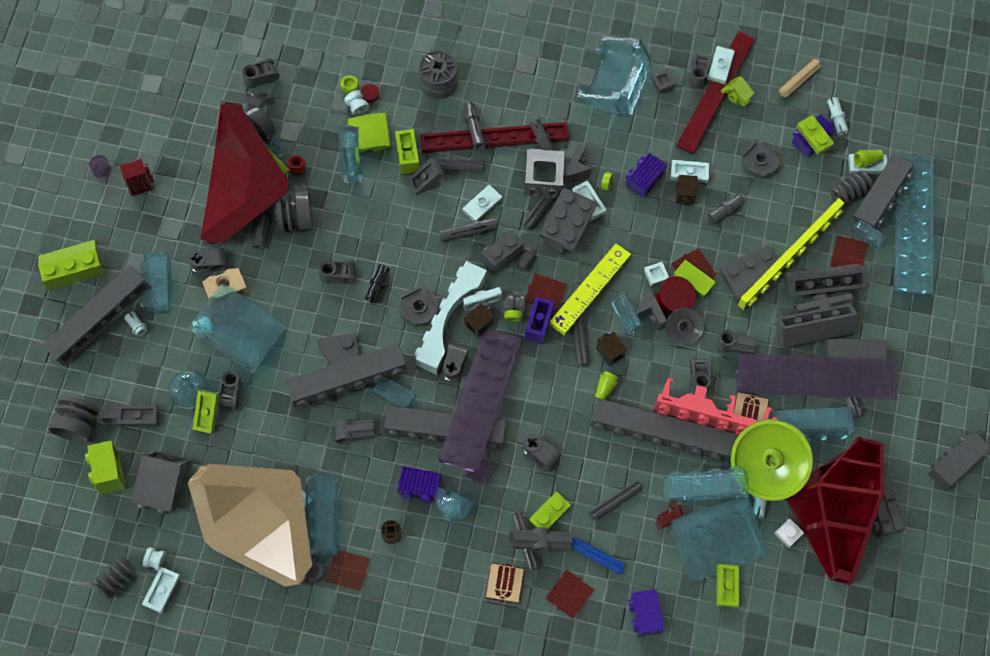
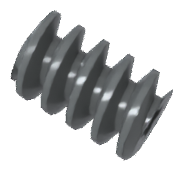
[830,170,873,204]
[90,554,137,599]

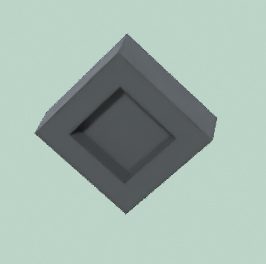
[651,69,676,94]

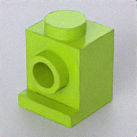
[721,76,754,107]

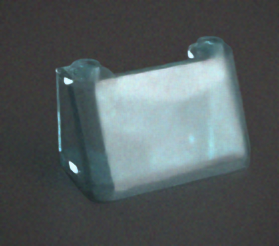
[577,37,651,117]

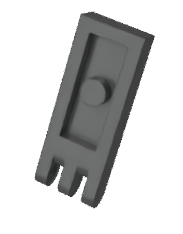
[242,90,275,107]

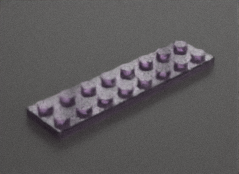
[439,328,522,473]
[736,353,898,400]

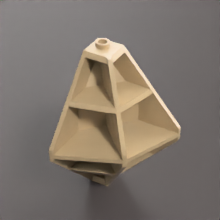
[188,464,312,587]

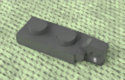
[102,405,159,426]

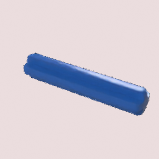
[571,537,625,574]

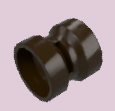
[381,520,402,545]

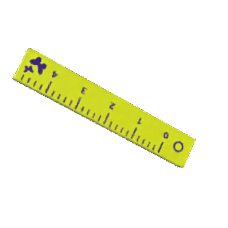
[549,243,631,336]

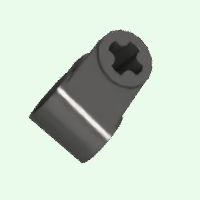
[689,52,713,89]
[242,58,280,88]
[188,247,227,274]
[319,260,356,284]
[443,343,469,383]
[690,357,711,393]
[217,370,242,410]
[522,434,561,471]

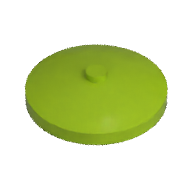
[731,419,813,501]

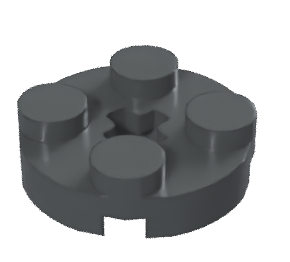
[742,142,780,179]
[400,288,438,327]

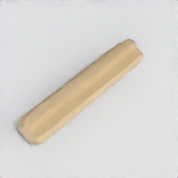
[779,59,821,98]

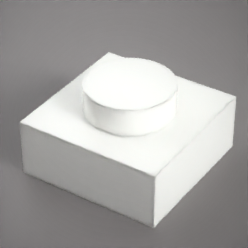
[774,518,804,548]

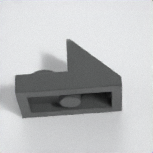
[563,145,592,184]
[408,158,444,195]
[636,288,667,331]

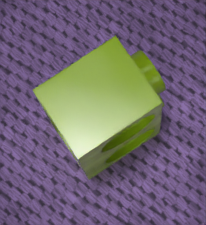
[395,129,419,175]

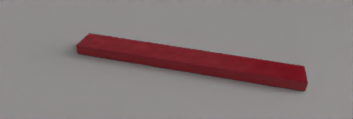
[676,31,755,155]
[420,122,569,153]

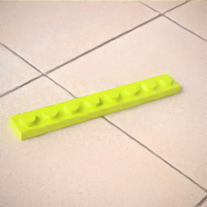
[738,198,844,310]

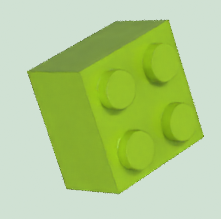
[85,440,126,495]

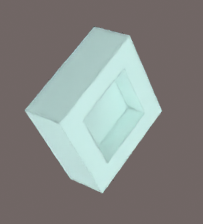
[644,262,669,287]

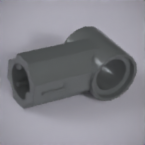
[716,330,757,355]
[334,419,375,444]

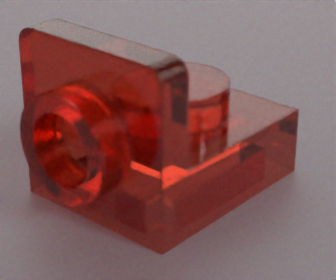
[655,499,684,530]

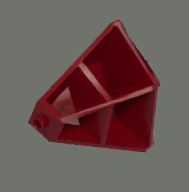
[200,101,288,244]
[785,437,884,586]

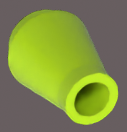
[854,149,883,168]
[595,371,618,400]

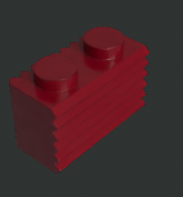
[119,158,154,196]

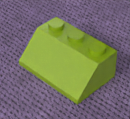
[38,240,104,291]

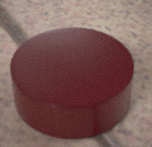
[361,84,379,103]

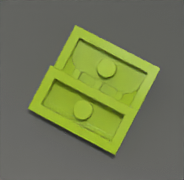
[347,113,391,155]

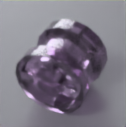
[89,155,111,179]

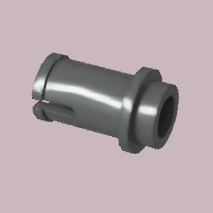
[515,246,537,272]

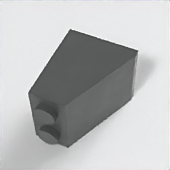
[131,450,191,514]

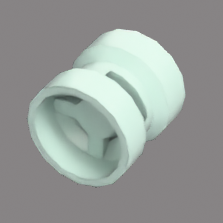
[344,90,369,116]

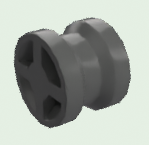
[509,294,525,313]

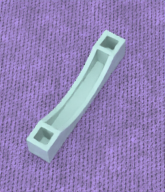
[414,261,487,375]

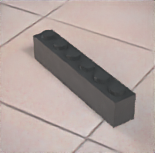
[42,264,152,366]
[285,343,407,407]
[384,405,506,451]

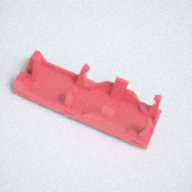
[653,378,778,435]

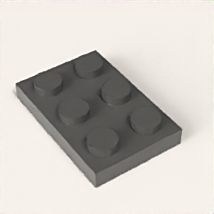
[539,187,598,252]

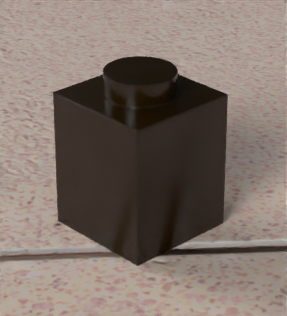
[676,175,697,205]
[464,303,495,338]
[596,332,627,366]

